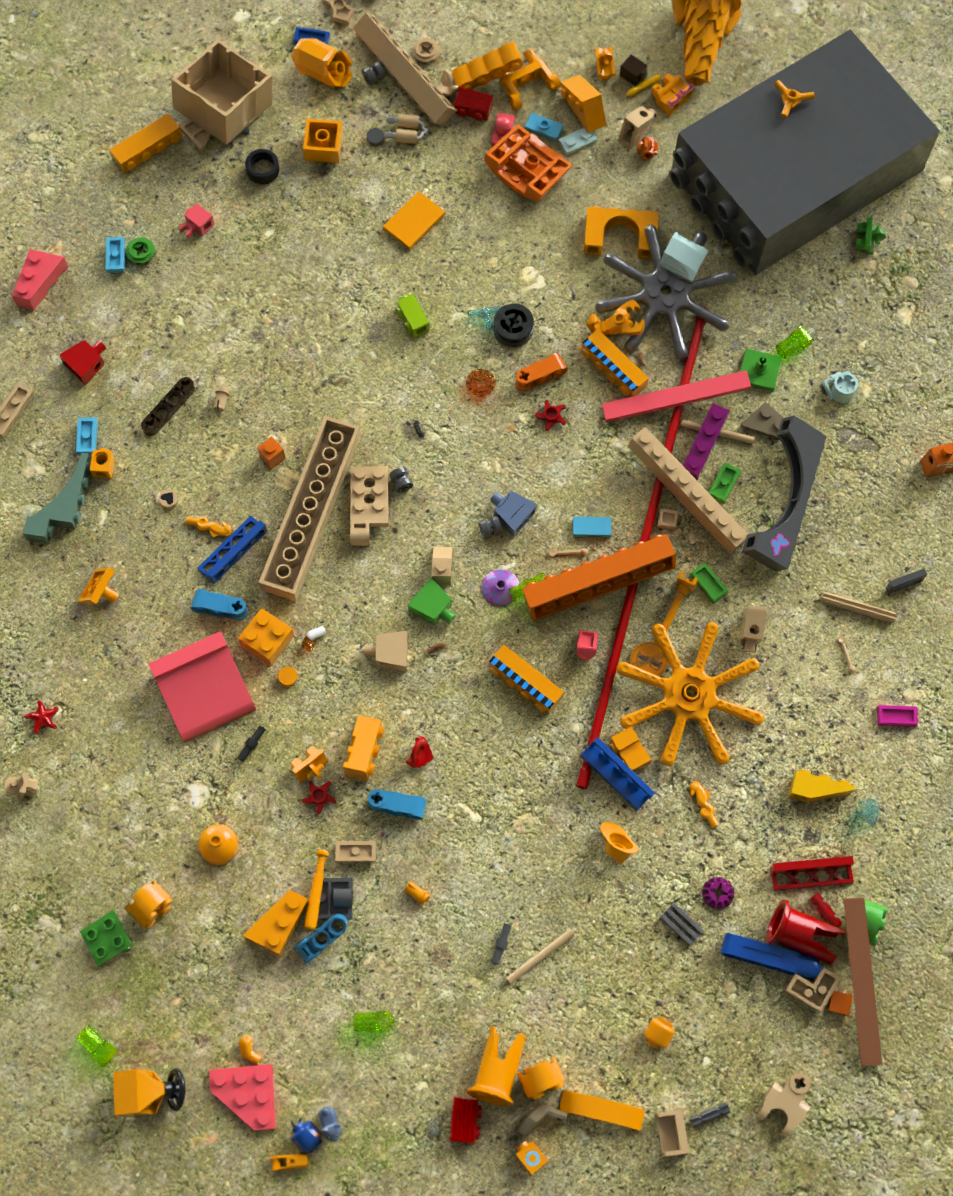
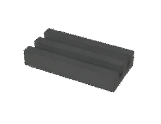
[886,568,927,593]

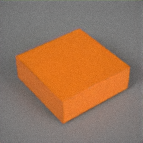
[828,991,853,1016]

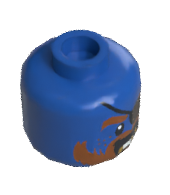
[291,1121,322,1153]

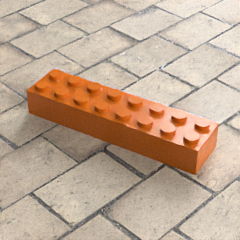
[522,534,676,622]

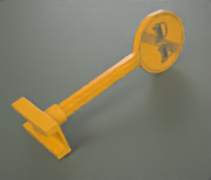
[630,571,698,677]

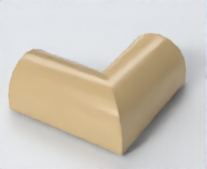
[784,967,841,1014]

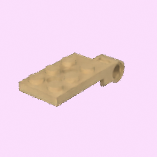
[350,466,389,546]

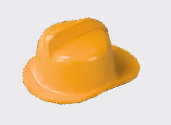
[600,822,638,864]

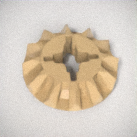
[412,38,440,64]

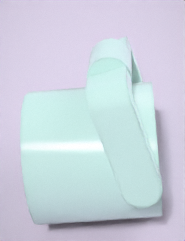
[823,371,858,404]

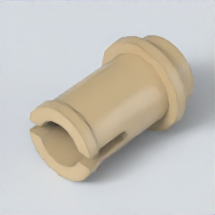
[213,387,230,412]

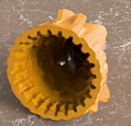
[672,0,742,86]

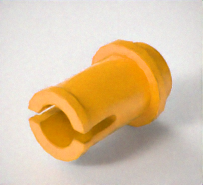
[404,881,430,905]

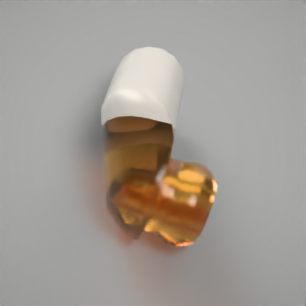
[302,626,326,652]

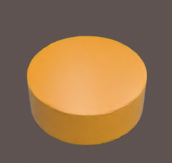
[278,666,298,687]

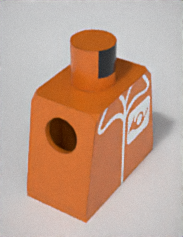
[920,442,953,477]

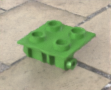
[79,910,132,967]

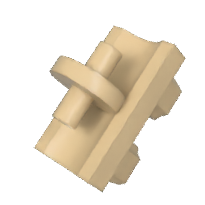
[4,773,38,800]

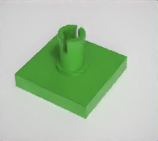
[740,348,782,392]

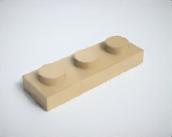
[0,383,35,438]

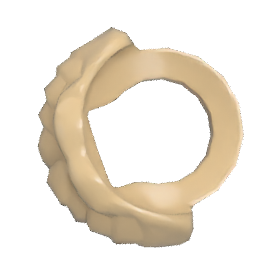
[436,69,459,97]

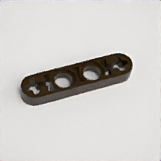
[141,377,195,436]

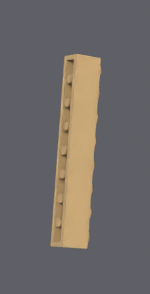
[353,12,457,126]
[628,427,748,555]

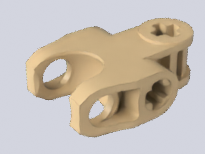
[756,1073,810,1138]

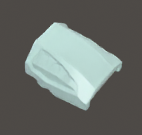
[660,232,709,283]

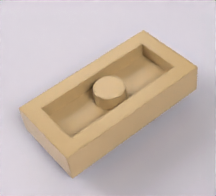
[336,841,376,863]

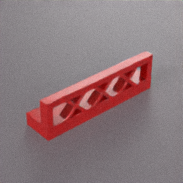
[770,856,854,891]

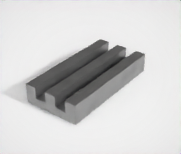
[660,903,704,946]

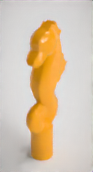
[185,517,232,538]
[689,780,719,829]

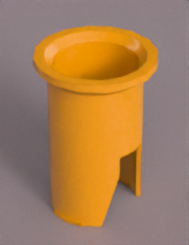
[467,1026,527,1107]

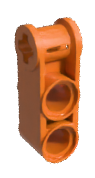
[515,353,568,391]

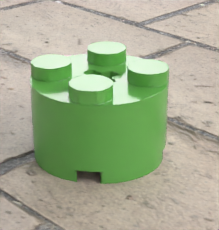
[865,899,888,946]

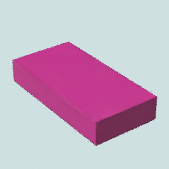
[877,705,918,727]

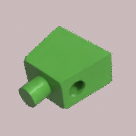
[408,578,456,625]

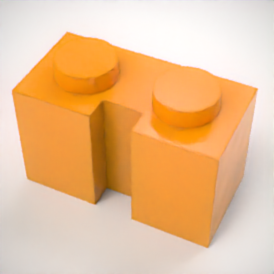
[609,726,651,773]

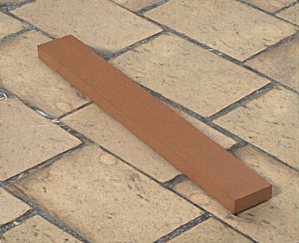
[843,897,883,1066]

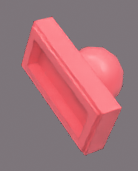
[491,113,515,146]
[576,630,598,661]

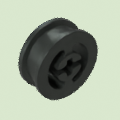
[494,303,534,347]

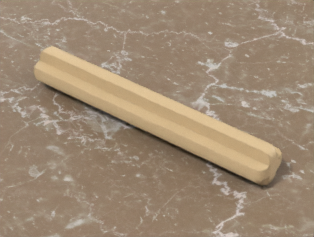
[821,592,896,623]

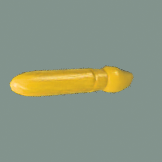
[626,75,661,97]

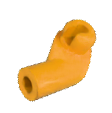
[239,1035,262,1065]

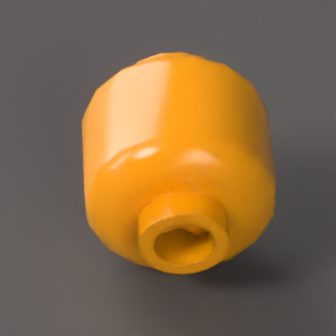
[644,1017,675,1050]

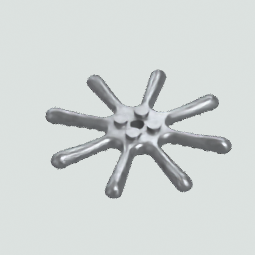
[595,225,737,360]

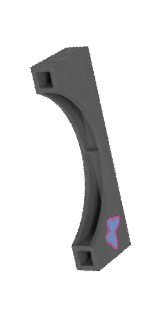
[742,415,826,572]

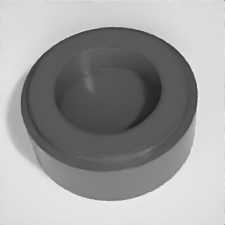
[366,128,384,146]

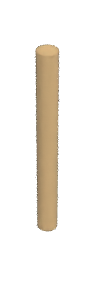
[681,420,755,444]
[506,929,575,984]

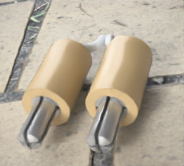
[384,114,427,144]

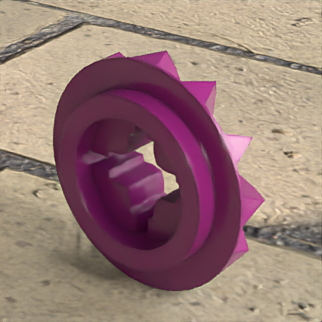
[702,877,735,909]

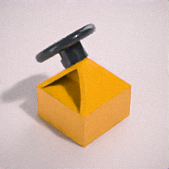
[113,1068,186,1117]

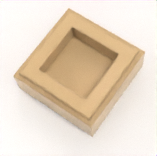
[657,508,679,531]

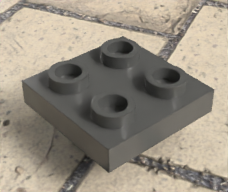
[312,878,353,920]

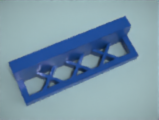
[197,516,267,584]
[579,737,655,811]

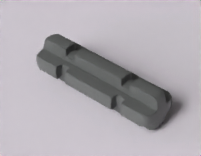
[690,1103,730,1128]

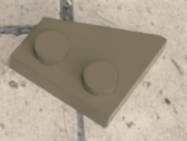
[740,402,783,441]

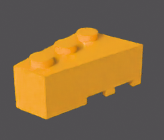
[560,75,607,133]
[343,715,384,781]
[242,890,308,957]

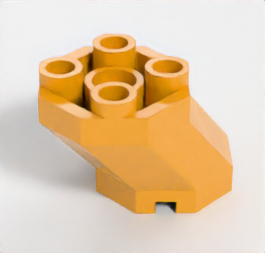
[291,39,352,87]

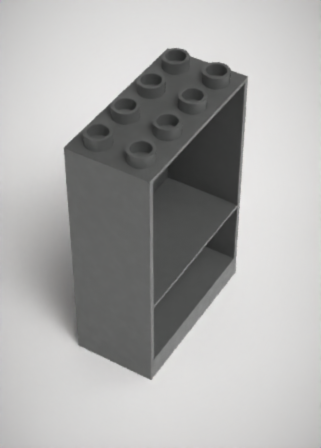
[669,29,940,275]

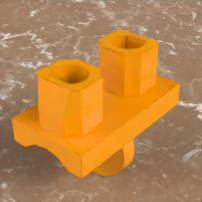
[595,47,615,80]
[290,746,329,783]

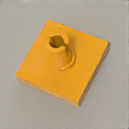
[77,567,119,606]

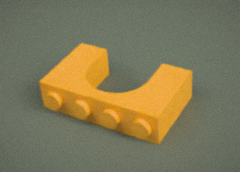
[584,206,659,259]

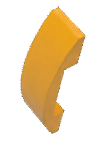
[559,1090,645,1131]

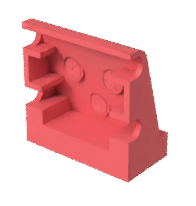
[148,631,256,743]

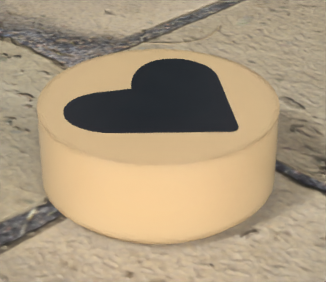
[159,489,178,509]

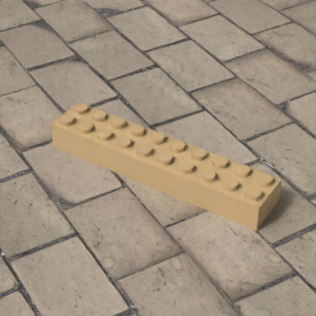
[258,416,361,602]

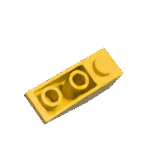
[788,770,855,803]

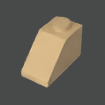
[432,547,452,584]

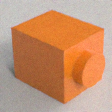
[257,436,285,469]

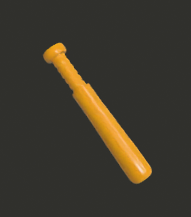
[304,850,329,931]

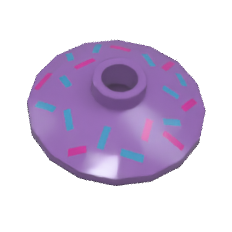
[482,569,520,606]

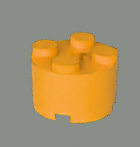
[125,881,172,930]
[517,1056,565,1100]

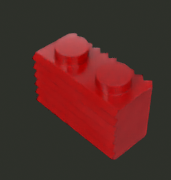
[454,87,493,121]
[449,1097,482,1144]

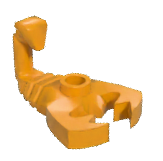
[586,300,645,336]

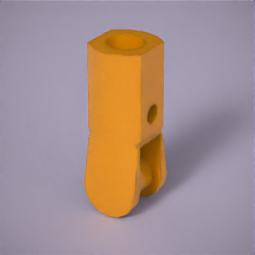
[269,1153,309,1171]

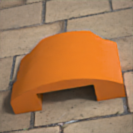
[484,124,573,202]

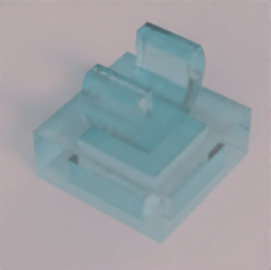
[856,798,881,825]

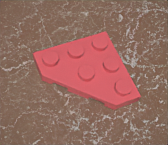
[209,1064,276,1131]

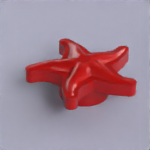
[535,400,566,431]
[24,700,59,734]
[302,781,337,814]

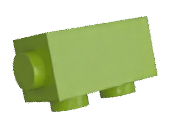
[395,294,430,338]

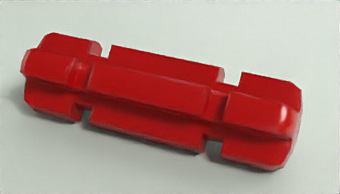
[810,893,843,928]

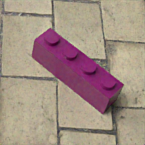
[683,403,730,481]

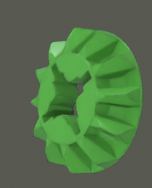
[126,237,155,265]

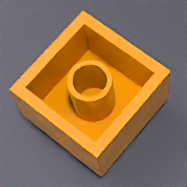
[303,119,343,163]
[238,608,294,666]

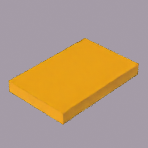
[383,191,445,250]

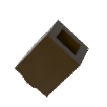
[619,54,648,86]

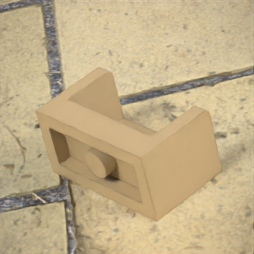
[655,1110,690,1158]

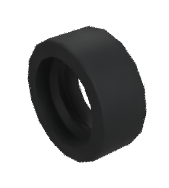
[245,149,280,185]

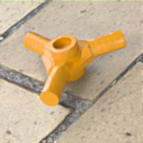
[774,80,815,119]

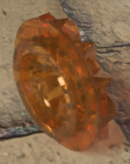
[466,369,495,397]

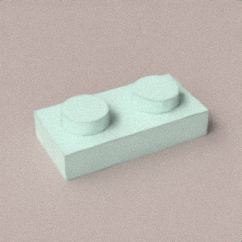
[558,128,598,156]

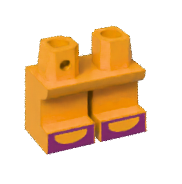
[651,73,694,116]

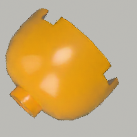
[198,824,239,866]

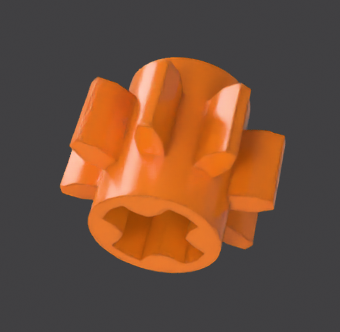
[637,137,658,159]

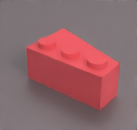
[12,249,68,310]

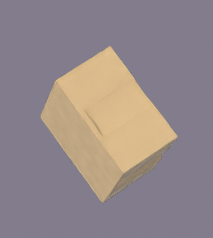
[171,39,272,145]

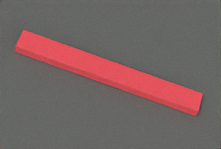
[602,370,751,423]

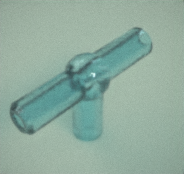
[468,306,502,329]

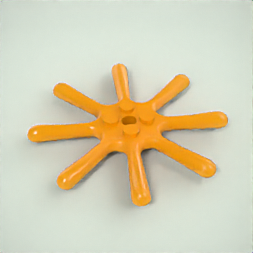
[616,622,764,766]

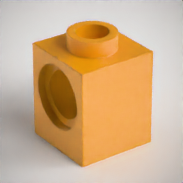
[90,448,115,479]

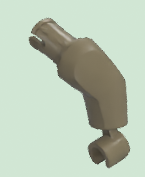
[509,1102,568,1146]

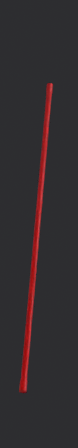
[576,307,709,789]

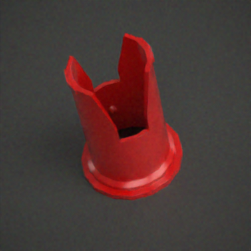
[766,899,845,965]

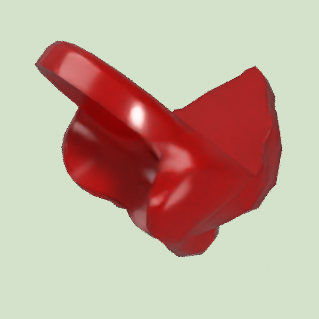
[405,736,434,768]

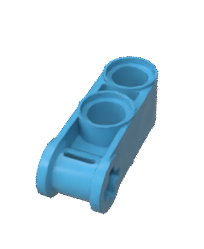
[191,589,248,621]
[368,789,427,820]
[293,914,348,964]

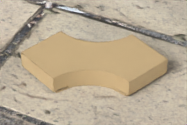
[322,0,355,26]

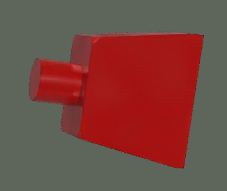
[59,340,106,386]

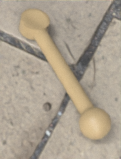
[549,548,588,558]
[837,636,855,673]

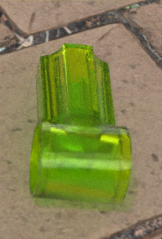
[775,326,814,359]
[353,1011,396,1032]
[76,1025,119,1068]

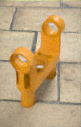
[499,48,561,110]

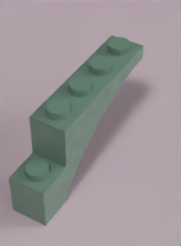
[23,452,91,544]

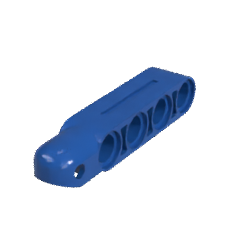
[720,933,822,979]

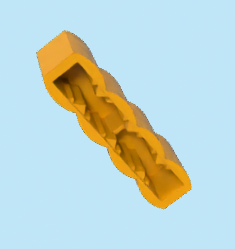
[451,41,523,90]

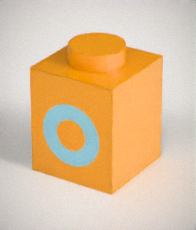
[515,1141,548,1176]

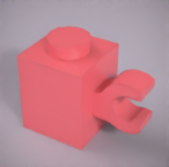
[179,203,215,238]

